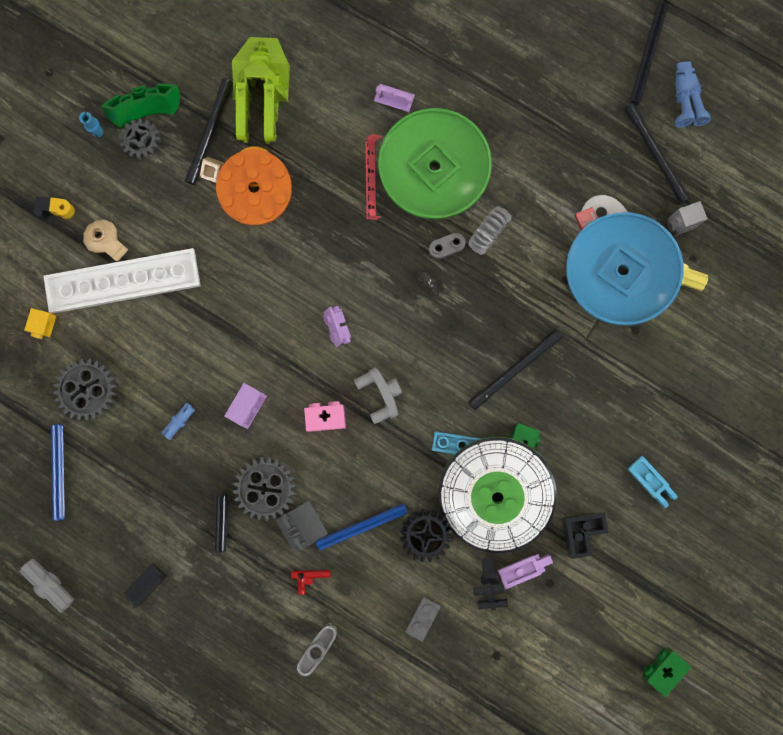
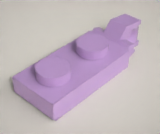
[497,554,553,589]

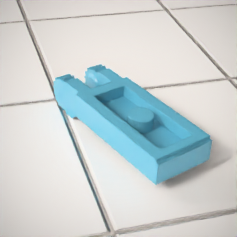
[627,456,678,509]

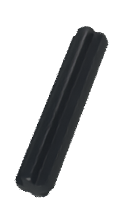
[215,494,228,553]

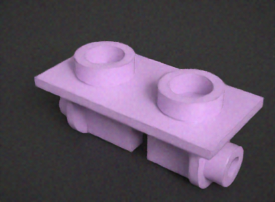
[374,84,415,112]
[324,306,351,347]

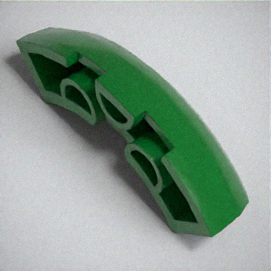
[101,84,180,129]

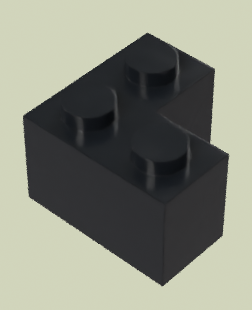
[562,512,608,559]

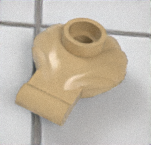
[83,219,128,262]

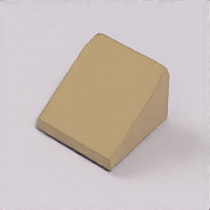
[199,157,224,183]

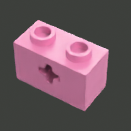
[304,401,346,432]

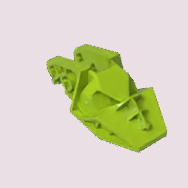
[232,37,290,144]

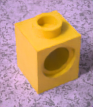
[25,308,56,339]

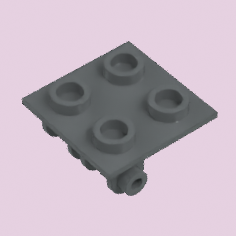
[276,501,328,554]

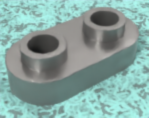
[429,233,466,260]

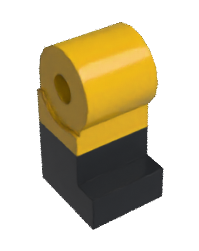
[34,196,75,220]

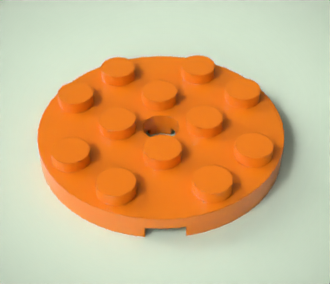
[216,149,292,225]

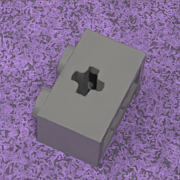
[667,201,708,236]

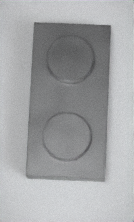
[405,596,441,642]

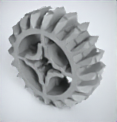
[469,206,511,255]

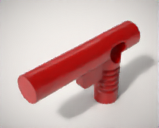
[291,570,331,595]

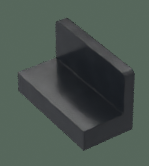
[124,563,167,609]

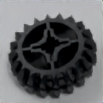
[400,509,452,562]

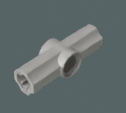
[19,559,75,613]

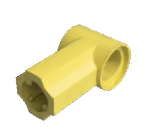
[681,263,708,291]

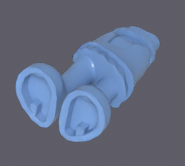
[675,62,711,128]

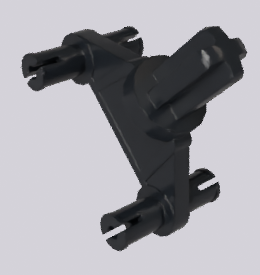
[473,557,508,611]

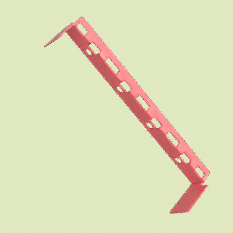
[365,134,383,220]

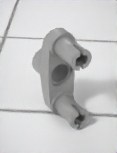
[354,367,403,424]
[297,623,337,676]

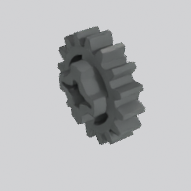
[119,118,162,161]

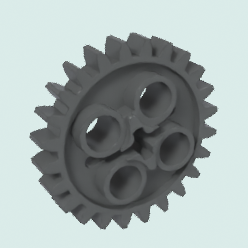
[53,359,118,421]
[233,457,297,521]

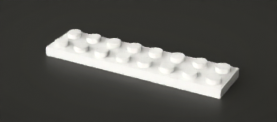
[44,248,201,314]

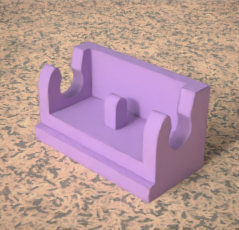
[225,383,267,429]

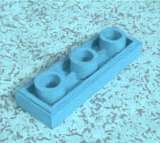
[432,432,480,454]

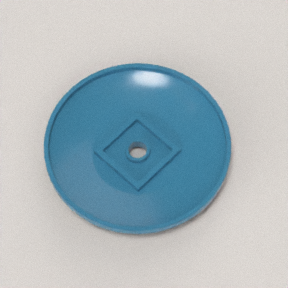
[566,212,684,326]

